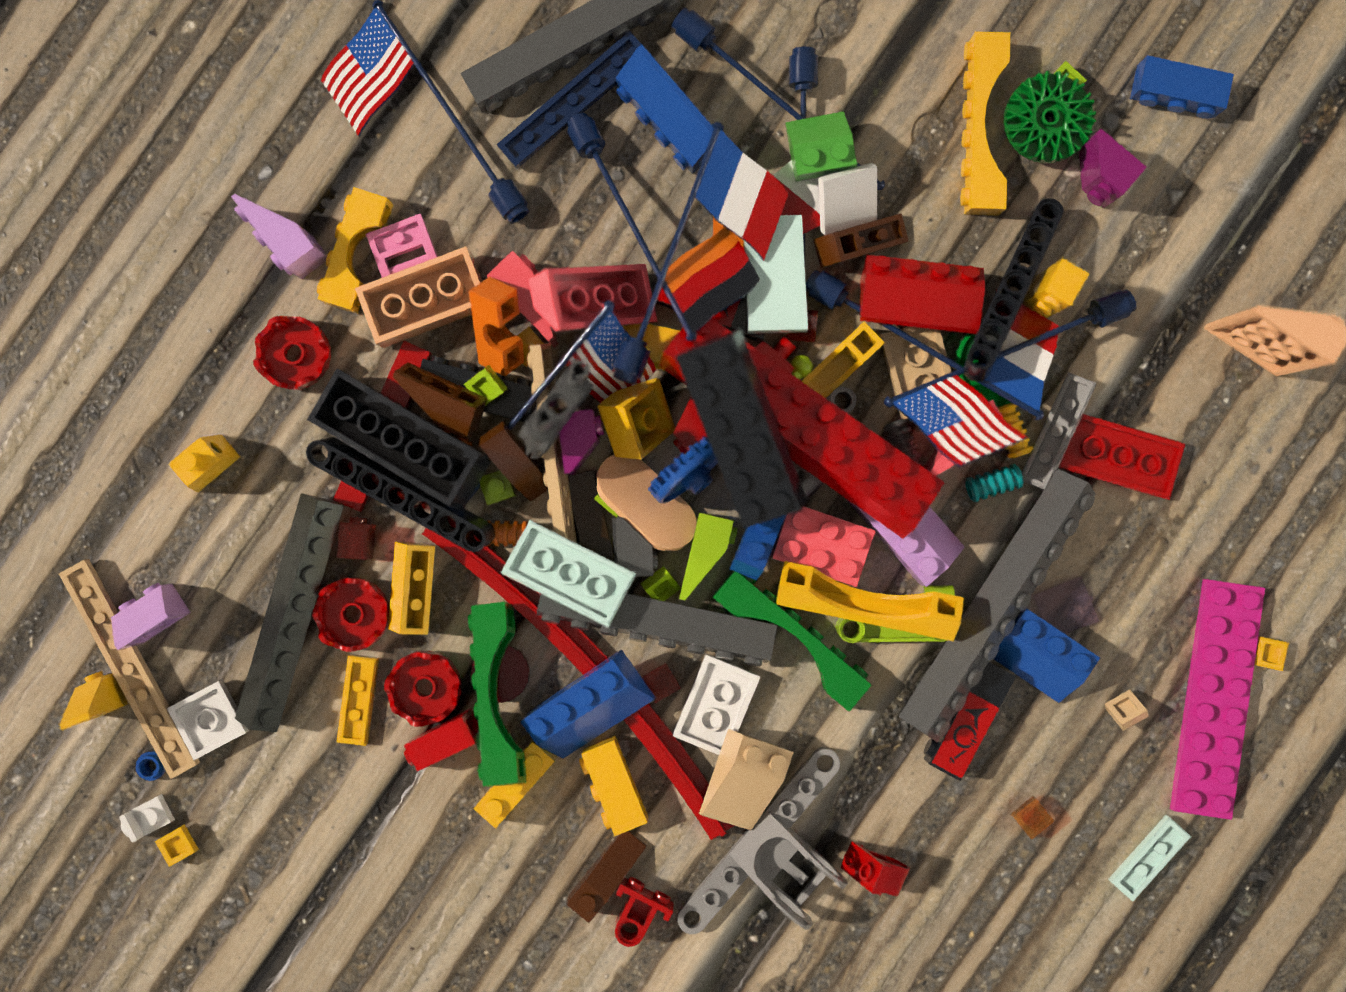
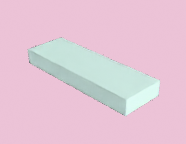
[1108,815,1192,902]

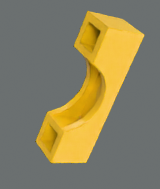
[317,187,394,314]

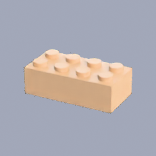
[355,247,482,348]

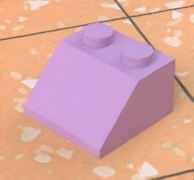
[111,583,191,650]

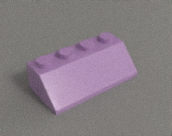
[844,497,965,587]

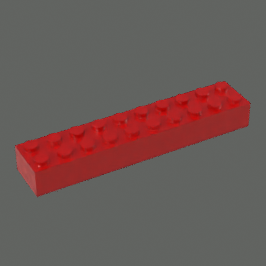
[658,318,945,539]

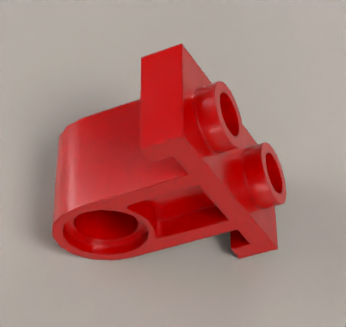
[840,841,910,896]
[615,877,674,947]

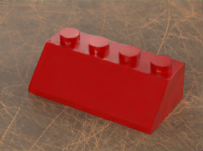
[860,255,985,334]

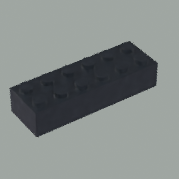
[675,329,807,528]
[307,368,491,511]

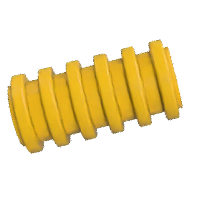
[998,403,1033,459]

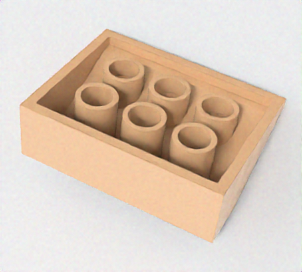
[1204,306,1346,377]

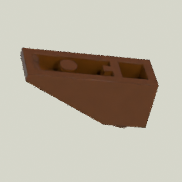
[813,213,909,268]
[393,363,487,439]
[566,831,647,923]

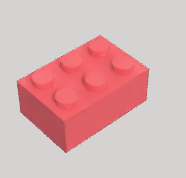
[770,506,875,587]

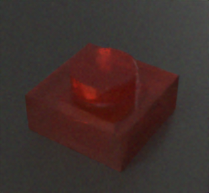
[786,310,818,342]
[641,662,681,703]

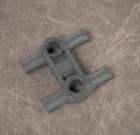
[519,360,593,459]

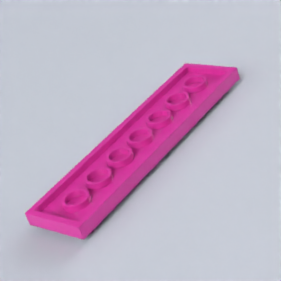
[1170,579,1265,820]

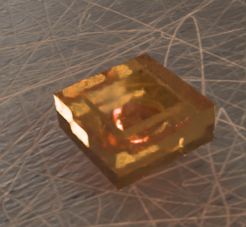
[1010,796,1054,840]

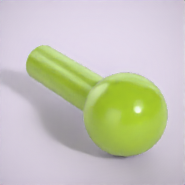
[790,355,813,380]

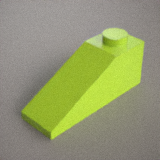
[679,513,738,600]

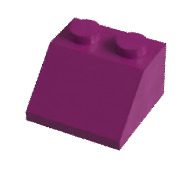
[1079,128,1147,208]
[559,409,605,475]

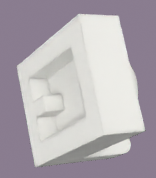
[119,794,175,842]

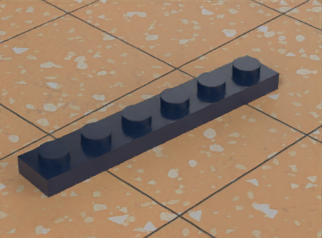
[497,31,641,169]

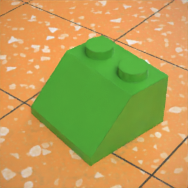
[785,111,857,182]

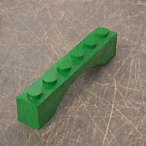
[713,571,872,712]
[468,601,527,787]

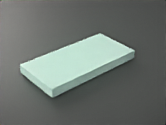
[743,215,808,334]
[501,520,636,628]

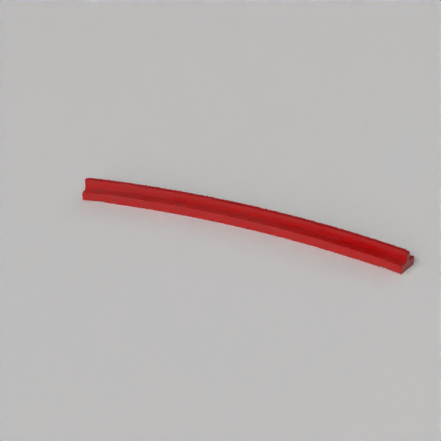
[422,516,735,840]

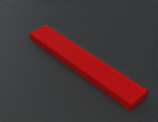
[333,341,432,512]

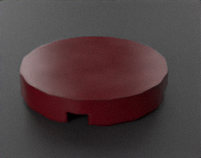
[471,645,530,703]

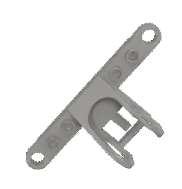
[678,747,848,934]

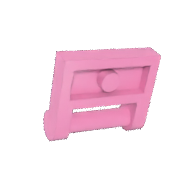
[366,214,438,278]

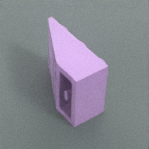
[231,194,327,279]

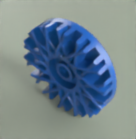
[648,436,718,504]

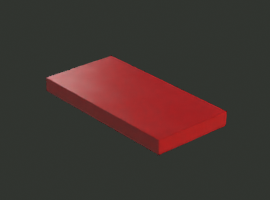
[1058,414,1186,500]

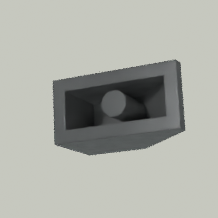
[612,517,658,577]

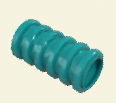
[965,463,1024,502]

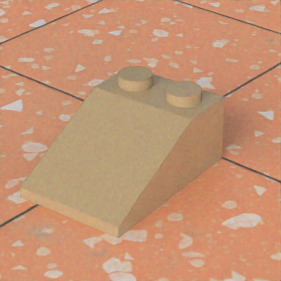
[699,729,794,830]

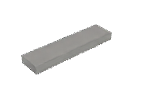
[1022,372,1097,490]

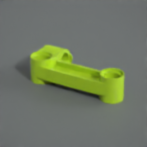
[835,585,955,643]

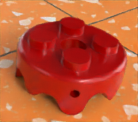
[253,316,331,390]
[312,577,389,652]
[384,650,462,727]

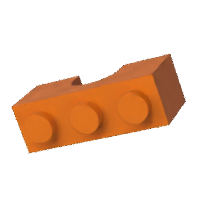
[469,277,525,376]

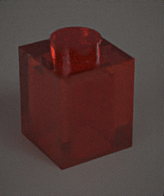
[337,517,376,560]

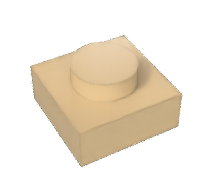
[1105,690,1149,731]

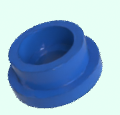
[136,751,166,781]

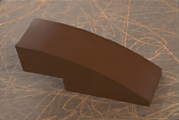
[479,421,548,502]

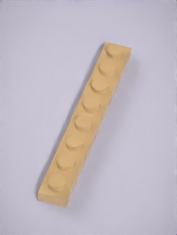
[527,343,577,543]
[59,559,200,779]

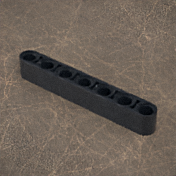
[963,198,1064,382]
[306,436,495,552]

